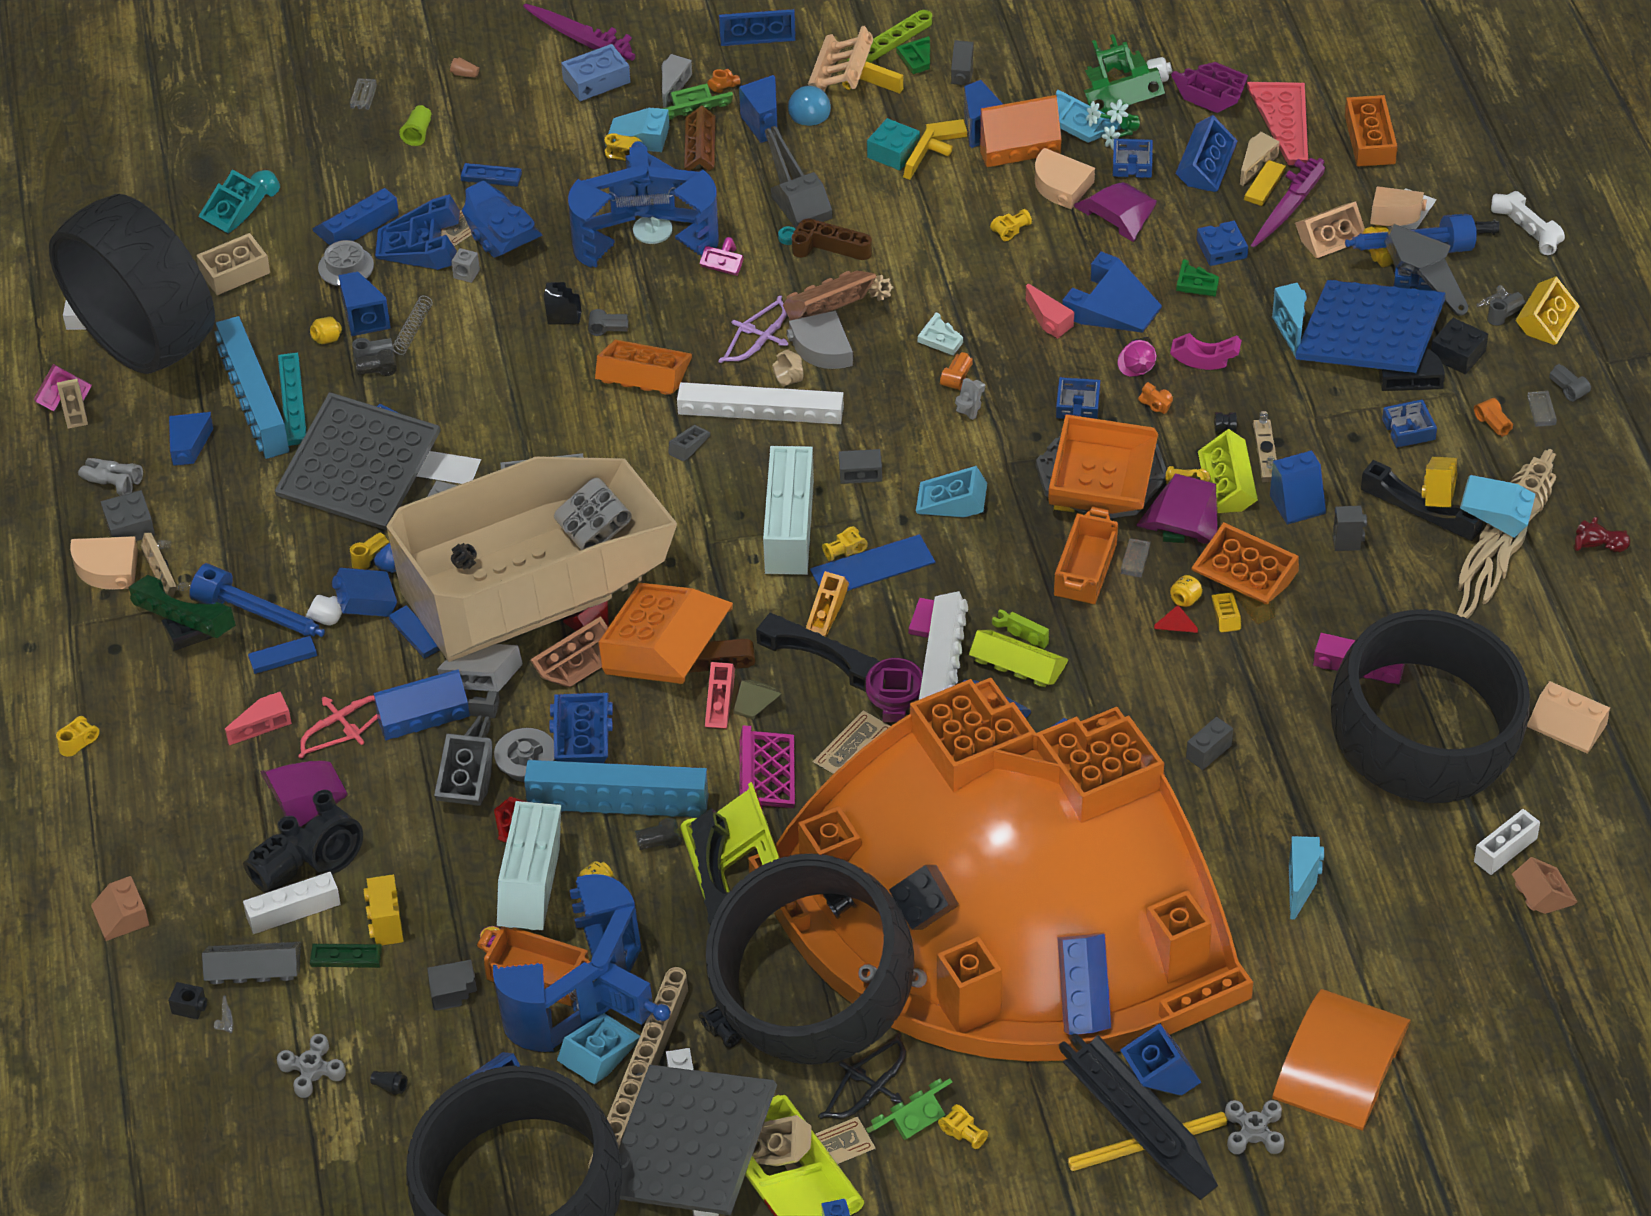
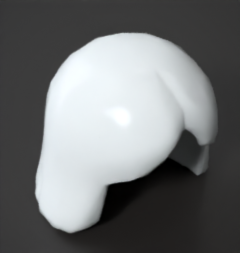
[306,595,342,625]

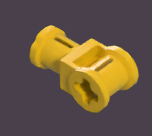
[990,209,1032,241]
[1165,466,1211,484]
[822,526,868,561]
[938,1104,988,1149]

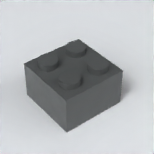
[101,490,155,541]

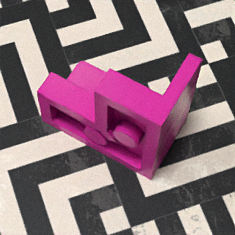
[34,364,92,411]

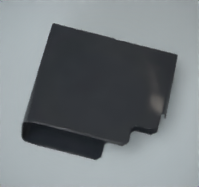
[544,282,582,324]

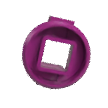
[866,658,923,723]

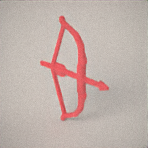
[298,695,378,759]

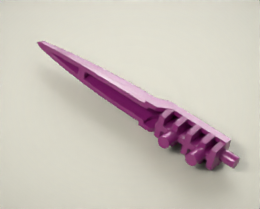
[523,4,635,61]
[1251,158,1325,247]

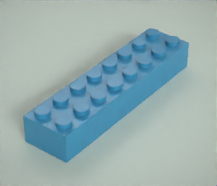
[214,316,289,459]
[524,760,709,818]

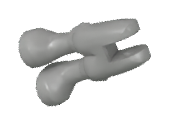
[78,458,143,496]

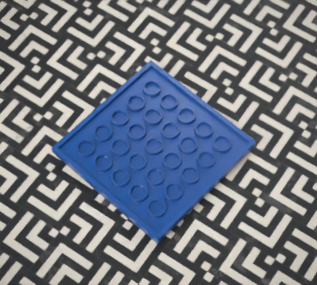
[1296,280,1445,373]

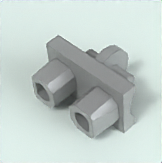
[955,378,986,420]

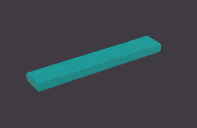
[278,352,306,446]

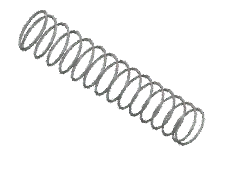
[392,296,433,355]

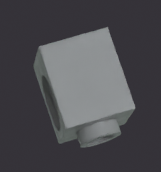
[451,248,480,283]

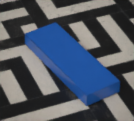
[460,163,522,187]
[388,605,440,659]
[248,636,317,674]

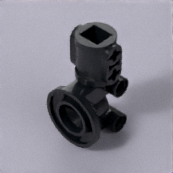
[243,790,363,893]

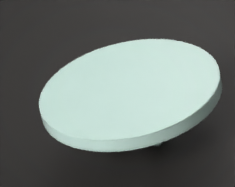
[633,217,672,244]

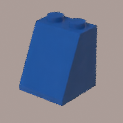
[739,75,777,143]
[964,80,1003,148]
[338,271,391,336]
[1270,450,1326,525]
[1121,1023,1201,1096]

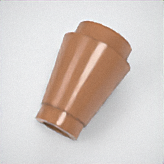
[450,57,479,78]

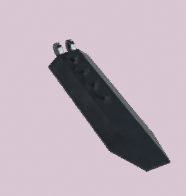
[1059,1033,1218,1200]

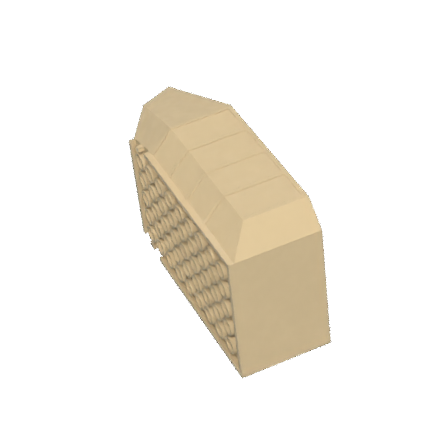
[386,457,677,662]

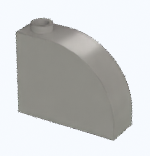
[786,311,853,369]
[437,644,523,692]

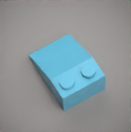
[605,108,670,152]
[1272,283,1307,357]
[916,466,987,517]
[1460,475,1536,538]
[1289,836,1324,919]
[557,1013,640,1084]

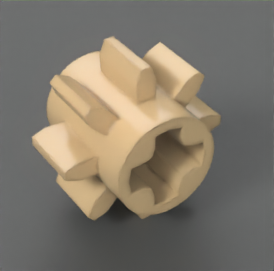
[869,275,893,301]

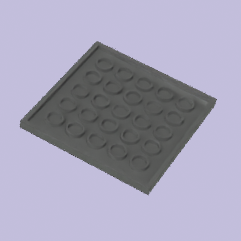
[274,392,441,530]
[619,1065,777,1215]

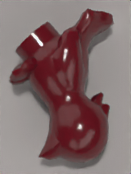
[1573,516,1630,552]

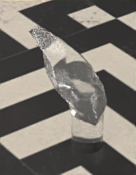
[1476,285,1511,307]
[214,995,233,1033]

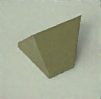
[734,680,782,720]

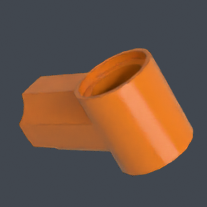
[940,352,973,390]
[1474,398,1513,437]

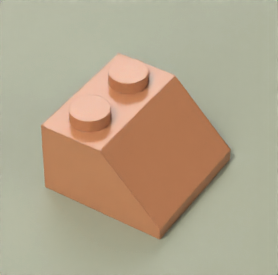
[1512,857,1578,914]
[91,876,149,941]

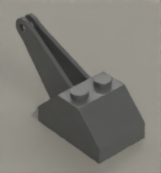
[765,126,833,228]
[1384,224,1468,316]
[434,715,492,806]

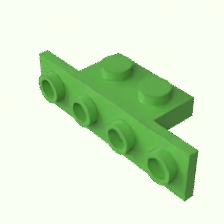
[663,84,733,120]
[866,1078,952,1140]

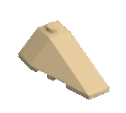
[752,1115,811,1166]

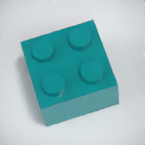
[867,118,920,171]

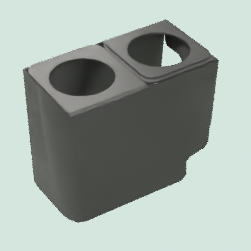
[427,960,477,1010]

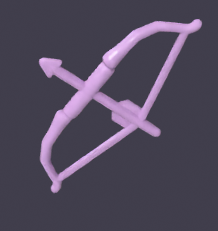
[719,296,789,363]

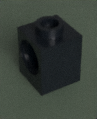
[168,982,208,1020]

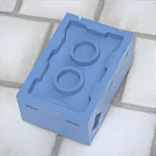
[561,44,630,101]

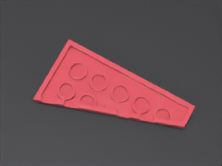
[1247,82,1308,165]

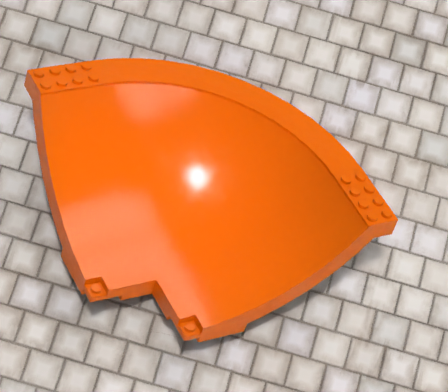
[748,678,1253,1061]

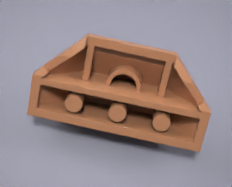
[530,616,608,688]

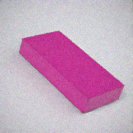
[908,598,934,638]

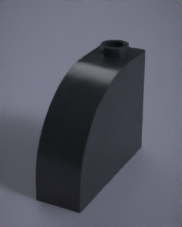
[1378,348,1445,391]

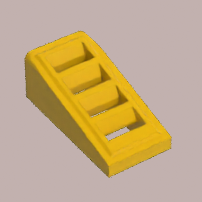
[1212,592,1241,632]

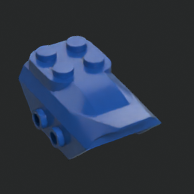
[462,180,542,258]
[549,693,613,763]

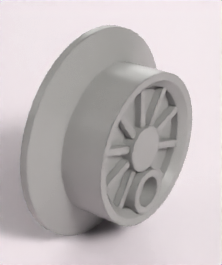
[318,240,374,286]
[494,728,555,782]

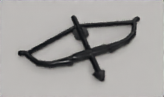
[818,1032,906,1119]

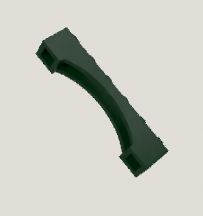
[129,575,236,638]

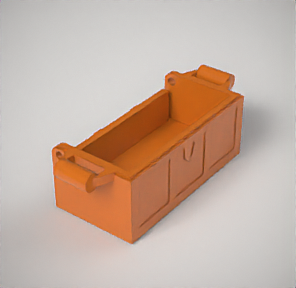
[1054,507,1118,605]
[477,926,591,1006]

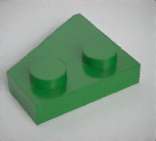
[896,36,930,74]
[1176,259,1219,297]

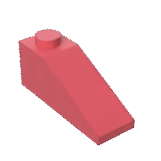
[1026,284,1074,339]
[705,662,735,729]
[225,692,292,745]

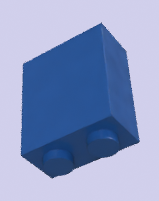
[332,568,397,617]

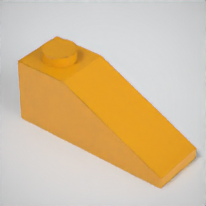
[806,571,849,637]

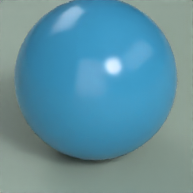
[788,86,831,126]

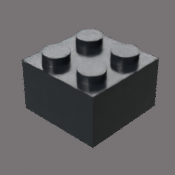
[1431,317,1488,375]
[889,865,959,930]

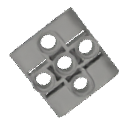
[554,478,632,550]

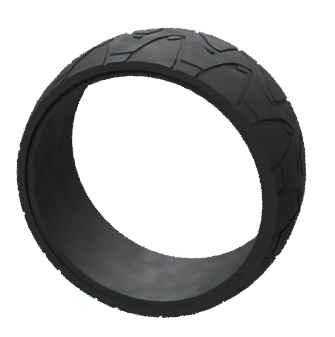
[49,194,215,374]
[1331,609,1530,803]
[706,854,914,1065]
[406,1065,622,1216]

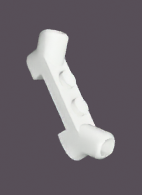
[1491,191,1565,255]

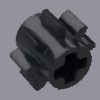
[451,543,477,570]

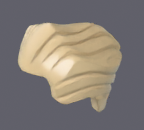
[772,350,803,387]

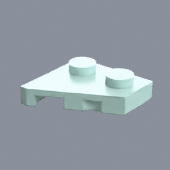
[918,312,963,356]

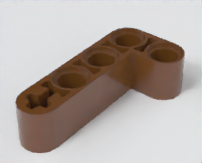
[792,218,872,260]
[688,639,755,673]

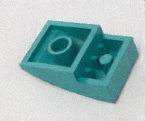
[198,169,268,234]

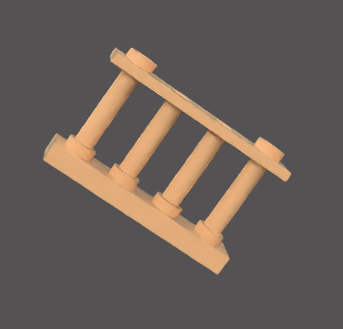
[808,26,873,92]

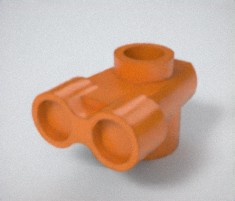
[707,69,740,93]
[1138,382,1173,414]

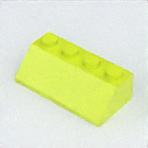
[1198,429,1258,513]
[969,630,1068,687]

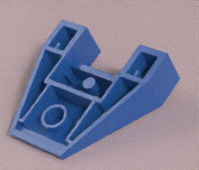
[375,194,460,270]
[1063,251,1162,333]

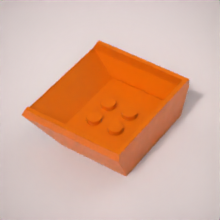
[1048,414,1158,514]
[599,583,733,684]

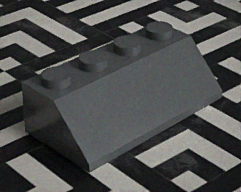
[202,942,301,984]

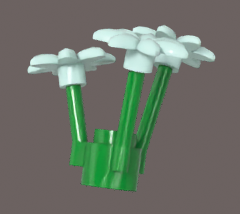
[1086,99,1140,150]

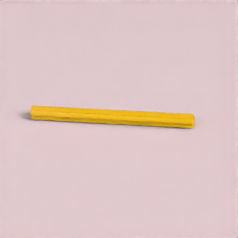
[1068,1112,1227,1171]

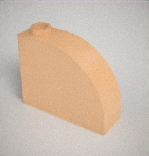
[1035,148,1095,209]
[1370,187,1427,226]
[70,537,138,589]

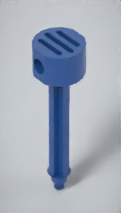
[1345,214,1477,253]
[189,563,325,637]

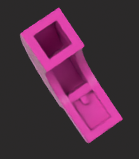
[1170,333,1241,370]

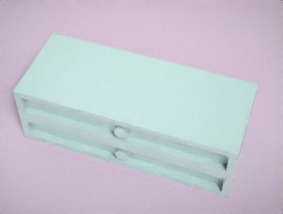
[763,446,814,575]
[497,801,561,930]

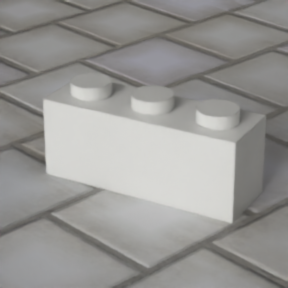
[1474,809,1540,875]

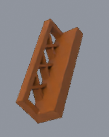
[684,106,715,171]

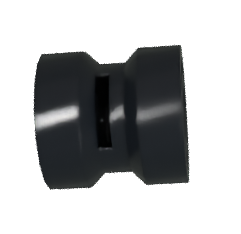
[1214,412,1237,433]

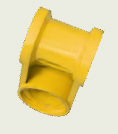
[604,133,642,161]
[56,716,99,757]

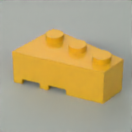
[1422,457,1457,507]
[363,874,404,946]

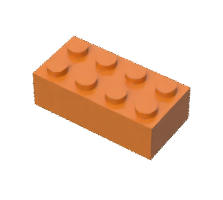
[1345,95,1397,166]

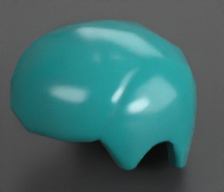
[250,170,280,197]

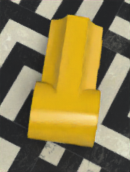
[350,532,389,570]

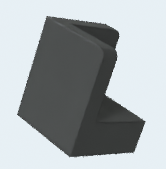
[468,690,499,718]

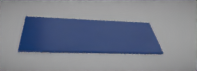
[810,534,935,591]

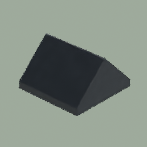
[161,618,214,651]

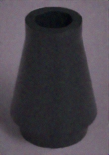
[370,1071,408,1095]

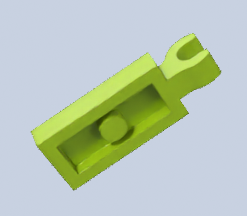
[992,610,1049,649]

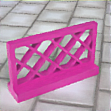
[739,725,795,808]

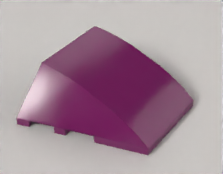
[1171,62,1248,113]
[1074,182,1157,242]
[1137,473,1218,544]
[260,761,347,827]

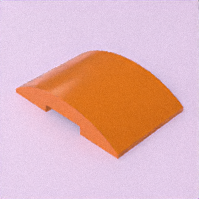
[1272,989,1411,1131]

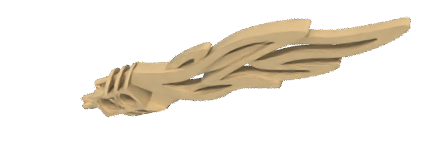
[1457,449,1556,619]

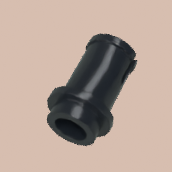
[1475,219,1499,235]

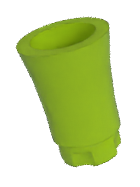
[399,105,431,146]

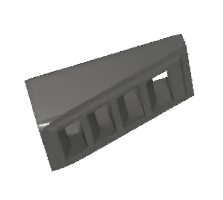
[668,425,711,461]

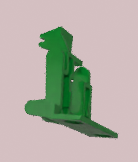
[1084,34,1165,113]

